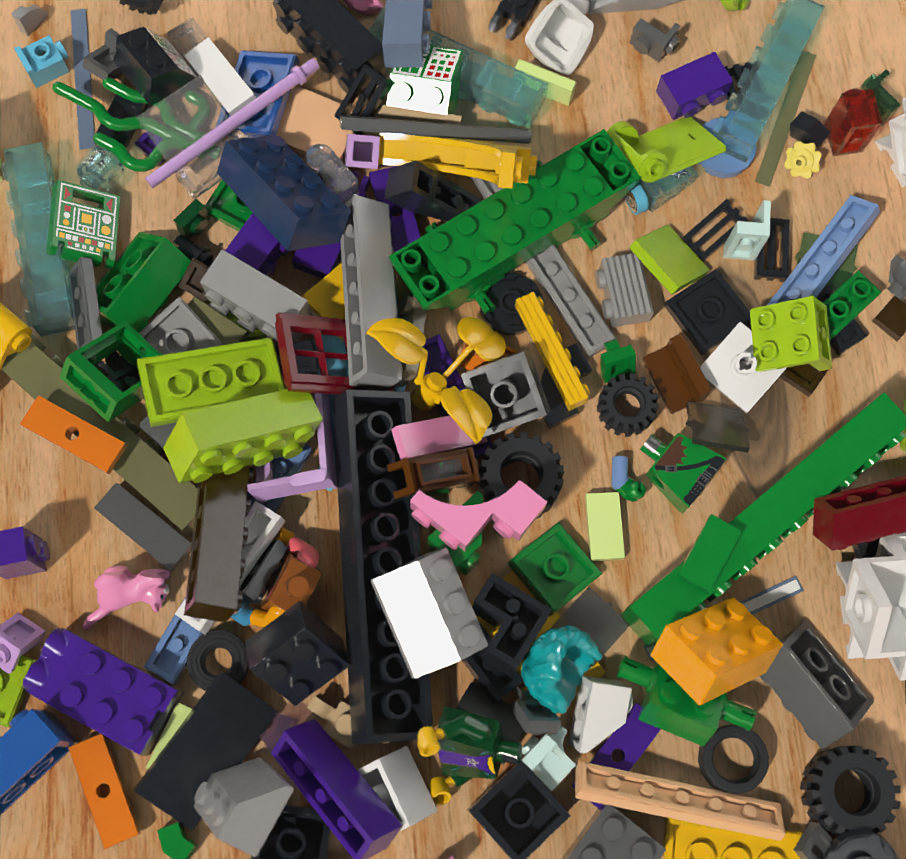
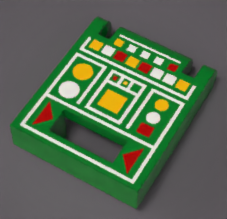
[46,180,121,269]

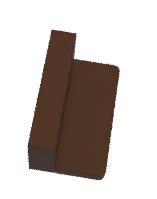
[643,333,712,414]

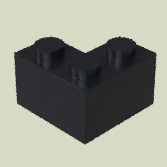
[472,573,552,677]

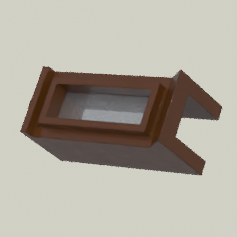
[387,447,480,499]

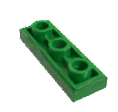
[823,270,882,341]

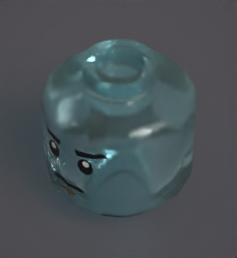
[76,146,124,193]

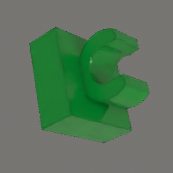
[600,339,636,383]

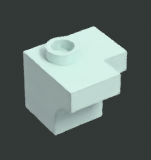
[520,725,576,791]

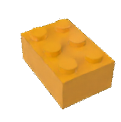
[650,597,784,706]

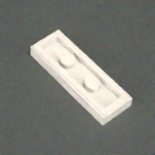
[184,37,256,116]

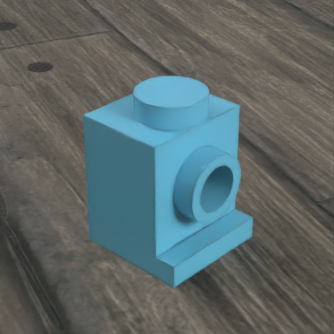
[14,35,69,88]

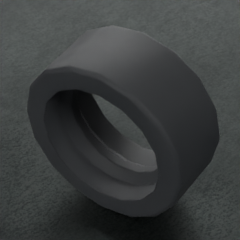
[698,725,769,794]

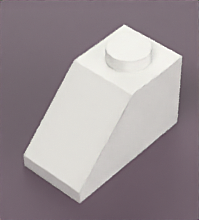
[568,675,633,753]

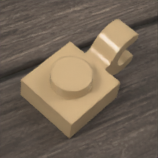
[307,696,355,749]

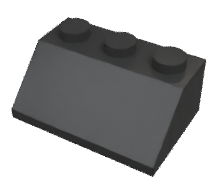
[760,620,874,749]

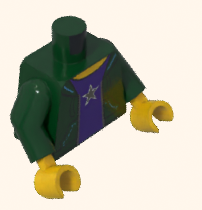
[417,706,522,806]

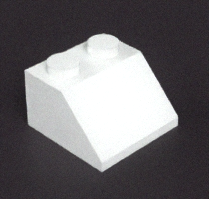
[358,746,438,831]

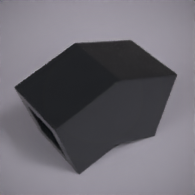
[790,111,831,147]

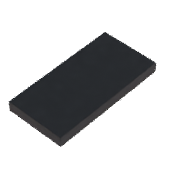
[134,671,278,831]

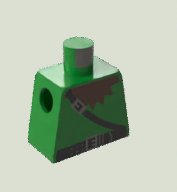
[640,433,726,514]

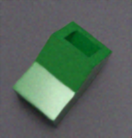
[157,822,198,859]

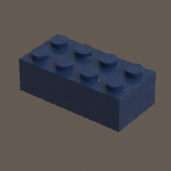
[217,135,351,251]

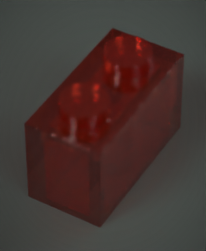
[824,88,882,157]

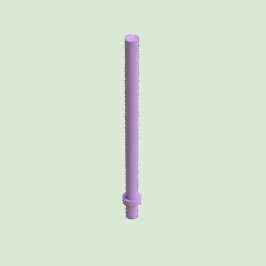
[145,58,320,188]

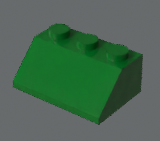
[96,232,191,333]

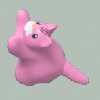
[83,565,170,630]

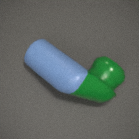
[611,456,646,502]

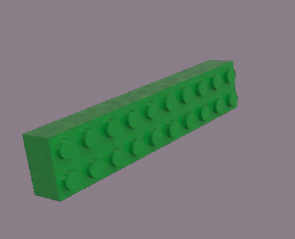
[620,392,906,646]

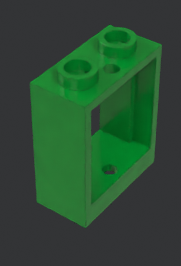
[59,321,163,422]

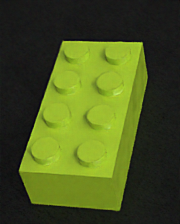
[163,389,323,484]

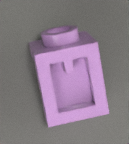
[0,613,45,674]

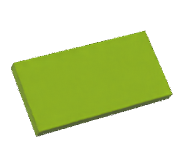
[137,337,285,427]

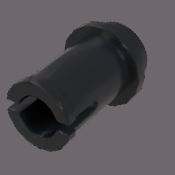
[173,234,214,266]

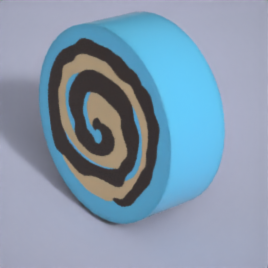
[625,183,649,215]

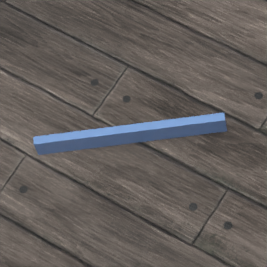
[144,444,313,685]

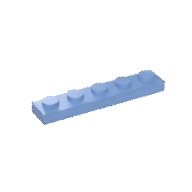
[767,195,880,305]

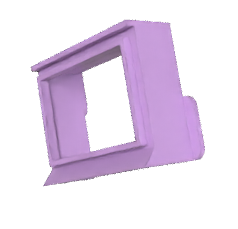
[247,393,337,504]

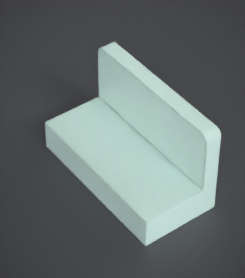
[723,200,771,261]

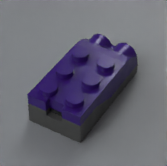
[22,627,184,756]

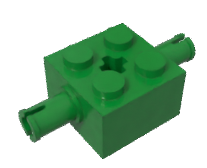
[616,655,757,747]

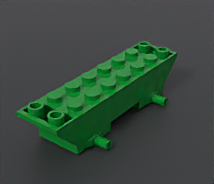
[388,129,641,314]

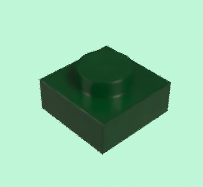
[173,198,210,239]

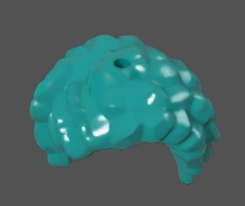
[521,625,602,714]

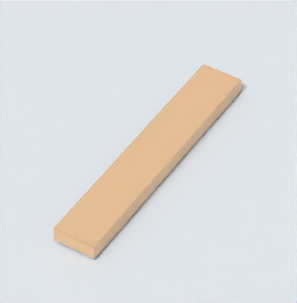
[575,761,785,841]

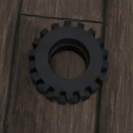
[478,432,564,518]
[800,746,901,836]

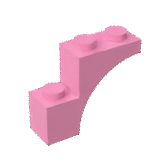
[410,480,547,551]

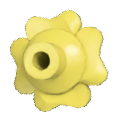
[784,141,822,178]

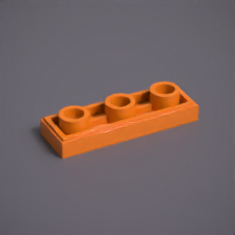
[20,395,127,475]
[68,734,141,849]

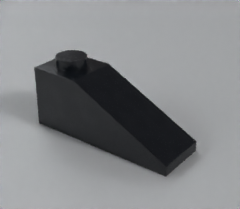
[384,160,483,222]

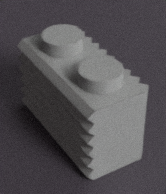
[595,253,654,327]

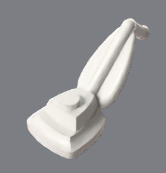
[525,0,594,75]

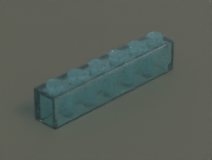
[712,0,825,163]
[369,8,548,129]
[1,142,75,337]

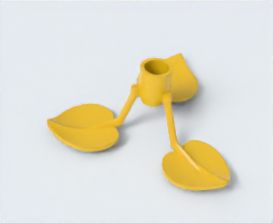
[366,317,506,444]

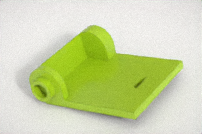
[607,116,726,182]

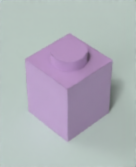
[345,134,380,169]

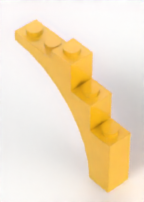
[378,133,537,189]

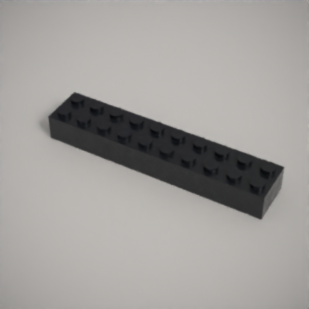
[332,390,433,744]

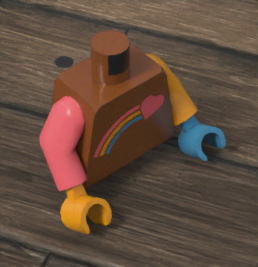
[231,527,322,628]

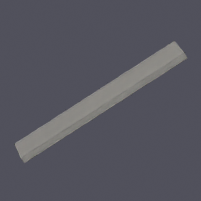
[469,140,617,359]

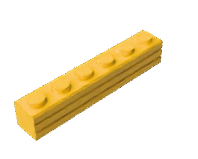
[515,292,590,411]

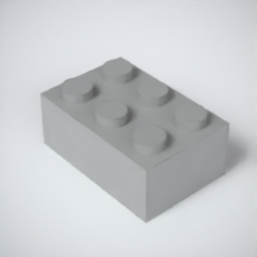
[200,249,312,346]

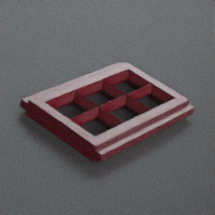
[275,313,395,394]

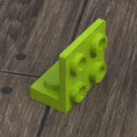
[750,296,833,372]

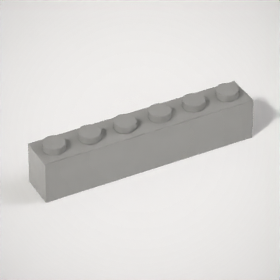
[340,195,403,391]

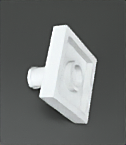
[700,322,786,414]

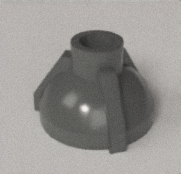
[887,255,906,301]

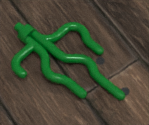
[52,77,222,172]

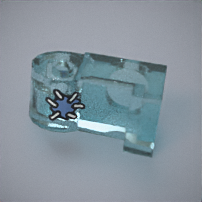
[638,166,699,212]

